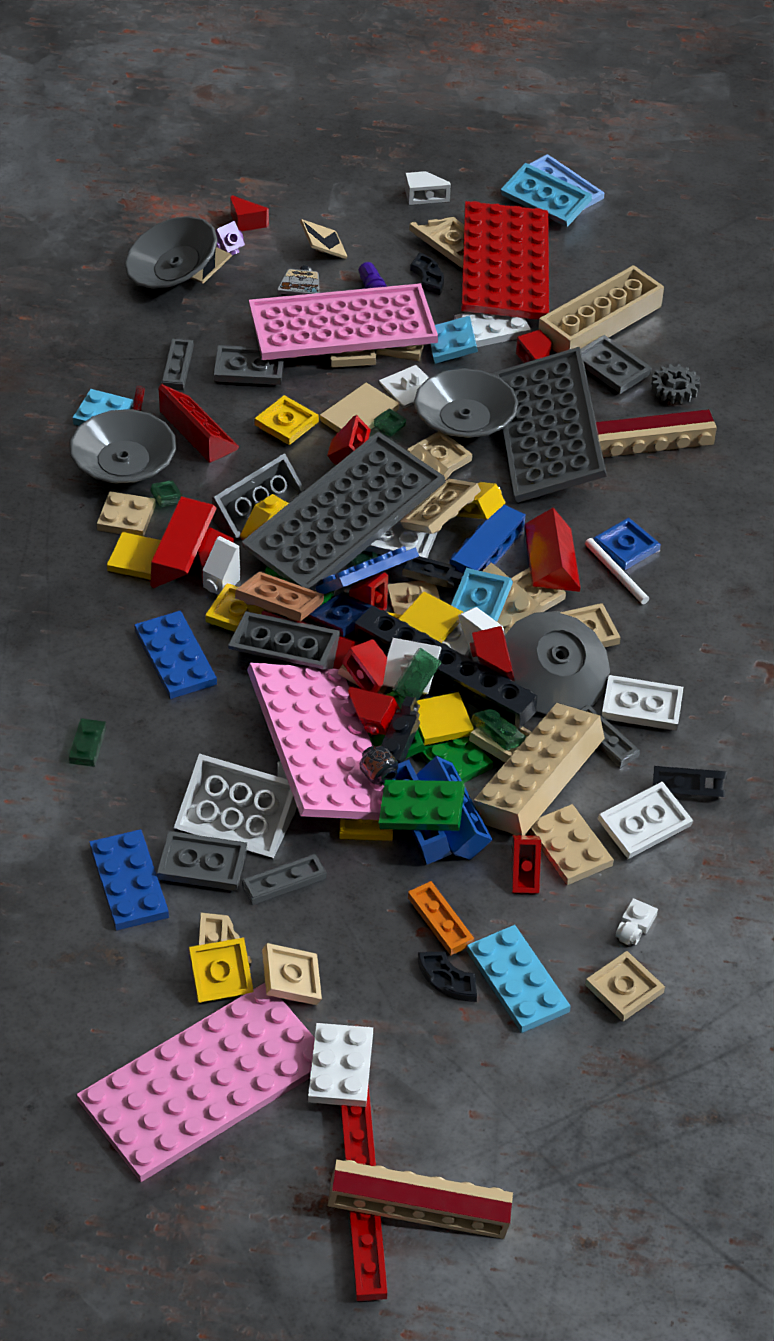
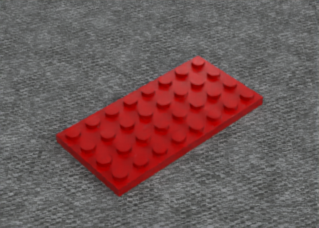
[461,201,549,320]

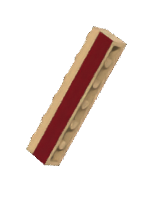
[596,409,717,457]
[328,1160,513,1239]

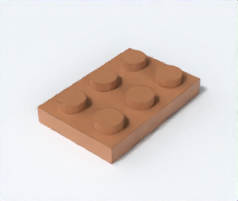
[235,572,324,622]

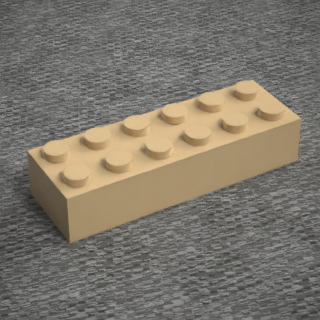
[539,265,664,353]
[474,703,604,835]

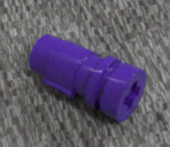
[358,262,387,289]

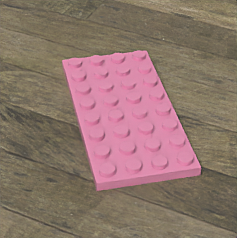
[249,283,438,360]
[247,663,384,820]
[77,983,315,1182]

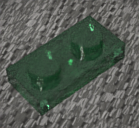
[392,648,441,701]
[471,708,526,751]
[69,718,106,767]

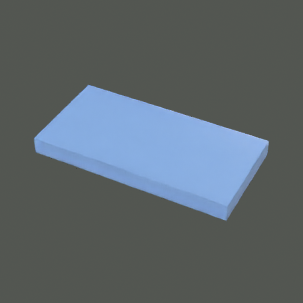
[529,154,605,210]

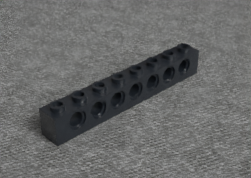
[355,605,537,731]

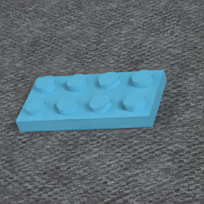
[501,163,592,227]
[467,925,571,1033]

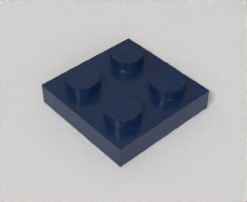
[308,593,372,637]

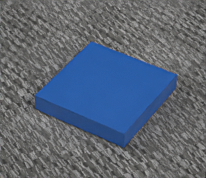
[593,518,661,570]

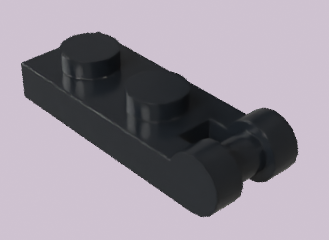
[652,766,727,798]

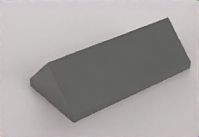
[212,453,305,539]
[228,611,340,669]

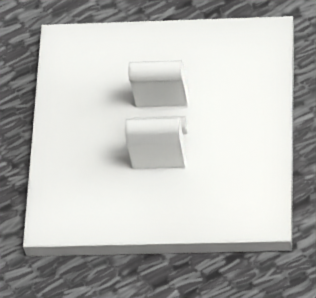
[379,365,429,408]
[382,638,441,694]

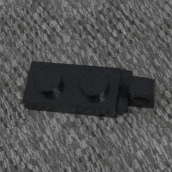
[402,556,464,590]
[381,696,420,764]

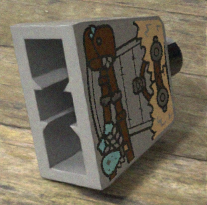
[278,265,319,297]

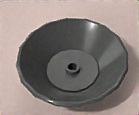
[125,216,218,289]
[414,368,518,438]
[70,409,176,483]
[505,612,610,715]

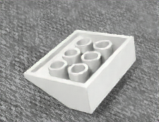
[174,754,297,859]

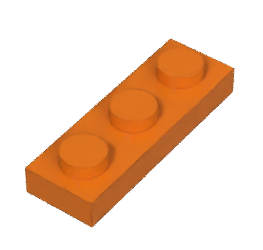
[408,881,474,956]

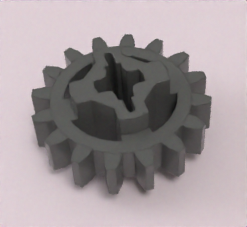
[651,364,700,404]

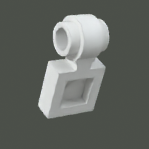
[615,898,658,946]

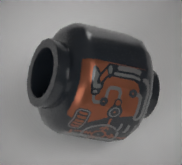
[359,746,398,785]

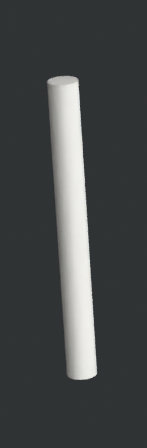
[585,538,649,604]

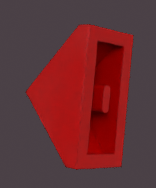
[230,195,269,232]

